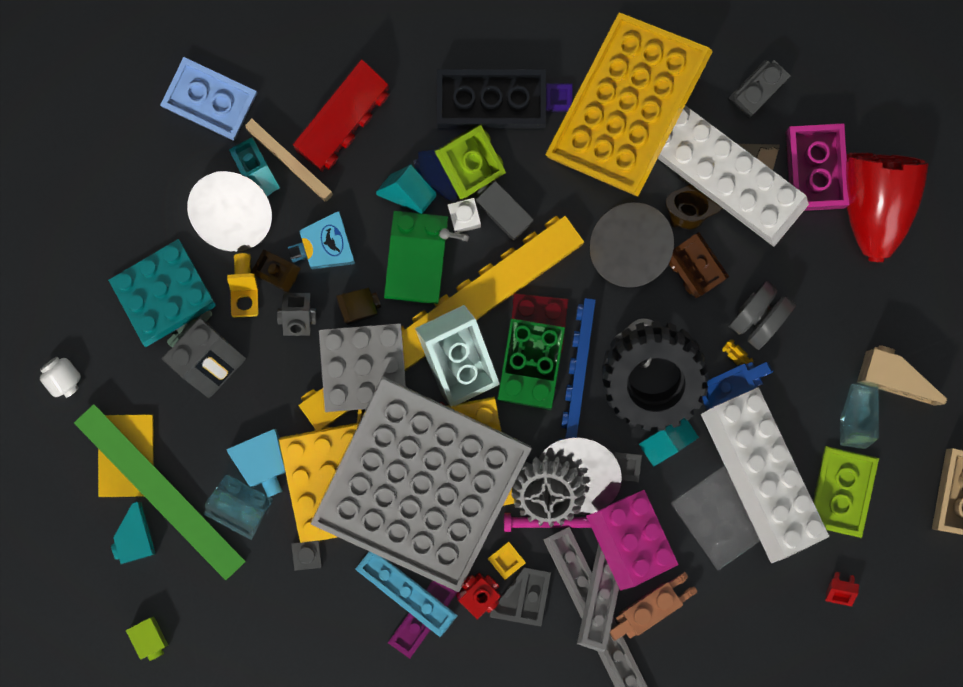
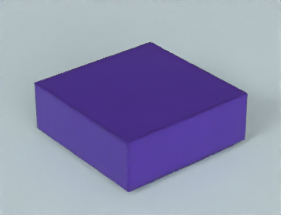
[546,83,572,112]

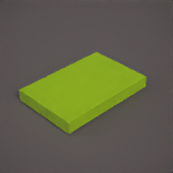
[813,446,879,538]

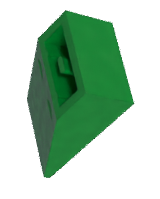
[497,319,565,410]

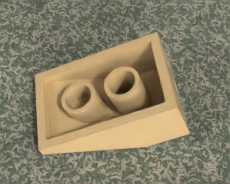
[857,346,947,406]

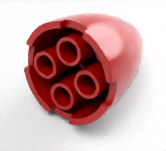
[846,153,929,262]

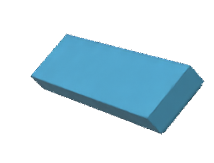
[355,551,458,637]

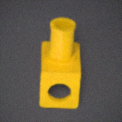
[227,253,259,318]

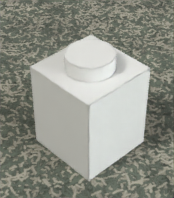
[448,198,481,233]

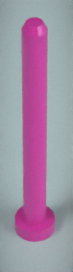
[504,513,591,532]

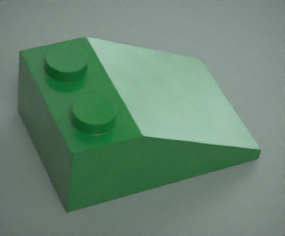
[384,211,448,304]

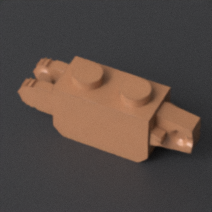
[610,572,698,641]

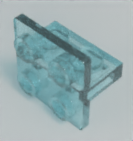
[204,475,273,540]

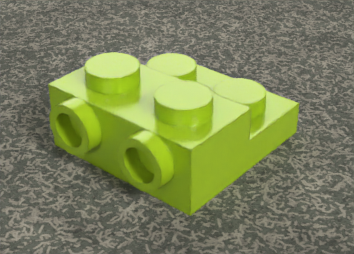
[435,125,506,199]

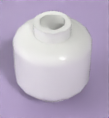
[40,357,81,398]

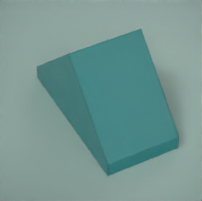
[376,165,436,214]
[639,418,699,467]

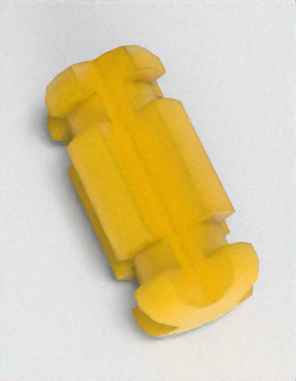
[722,340,753,365]

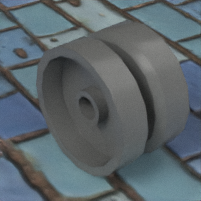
[729,280,797,350]

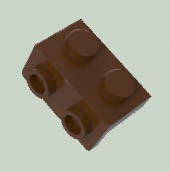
[669,232,729,299]

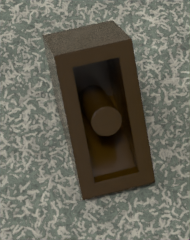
[336,288,381,326]

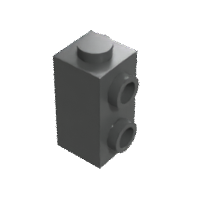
[476,181,533,241]

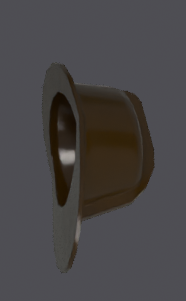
[666,184,723,229]

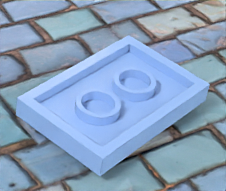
[160,57,257,141]

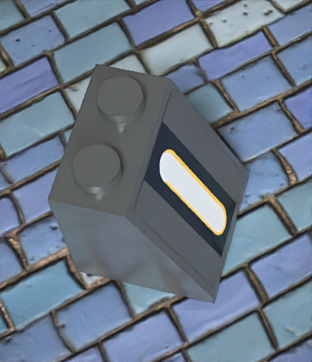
[162,318,246,399]

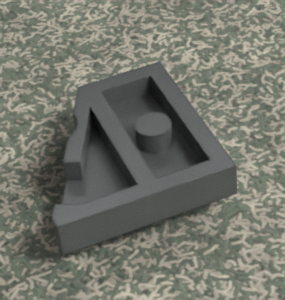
[489,567,551,627]

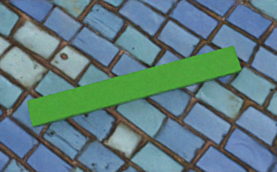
[74,404,246,580]

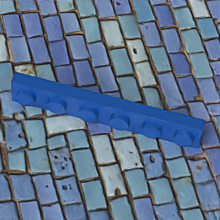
[559,298,595,441]

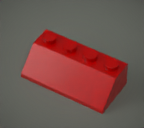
[293,60,390,172]

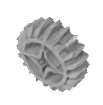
[512,455,586,528]

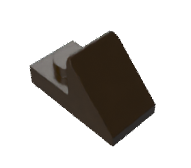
[251,249,301,292]

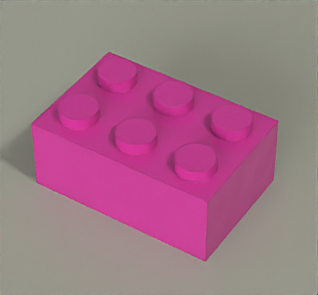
[786,124,850,211]
[586,490,679,591]

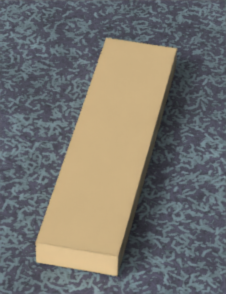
[245,119,333,201]

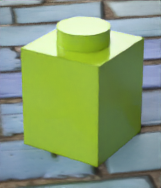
[126,616,169,661]

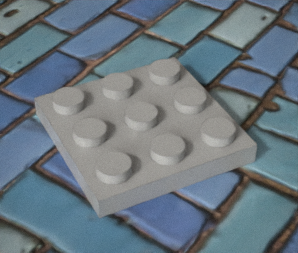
[319,324,406,412]

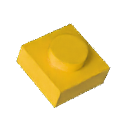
[488,541,526,580]

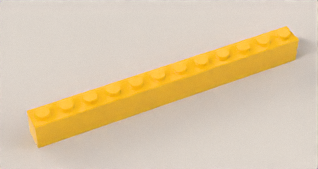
[298,216,584,430]

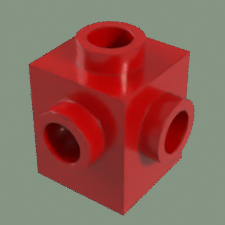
[456,572,501,620]

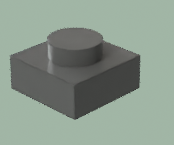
[614,452,642,482]
[291,540,322,571]

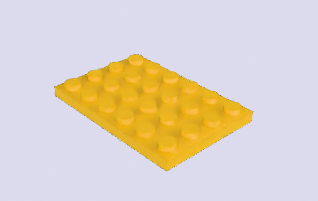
[545,12,713,197]

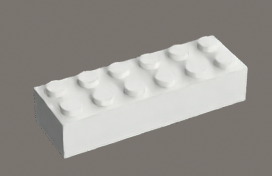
[658,105,809,246]
[701,387,830,563]

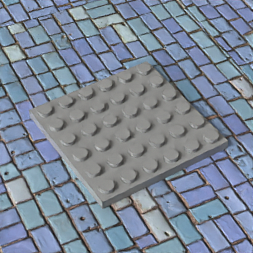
[311,376,532,592]

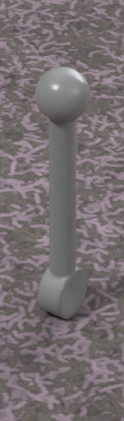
[439,228,470,242]

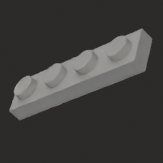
[577,543,619,652]

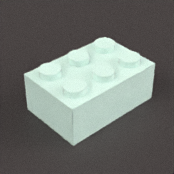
[415,305,500,407]

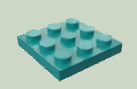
[109,239,216,347]

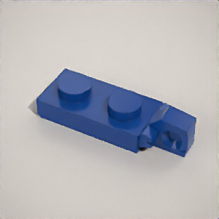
[702,362,773,411]

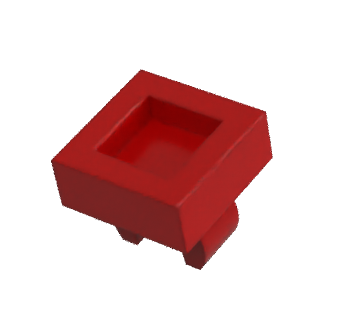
[825,572,859,607]

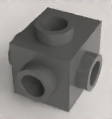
[277,293,317,336]

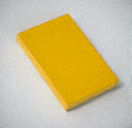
[98,415,154,497]

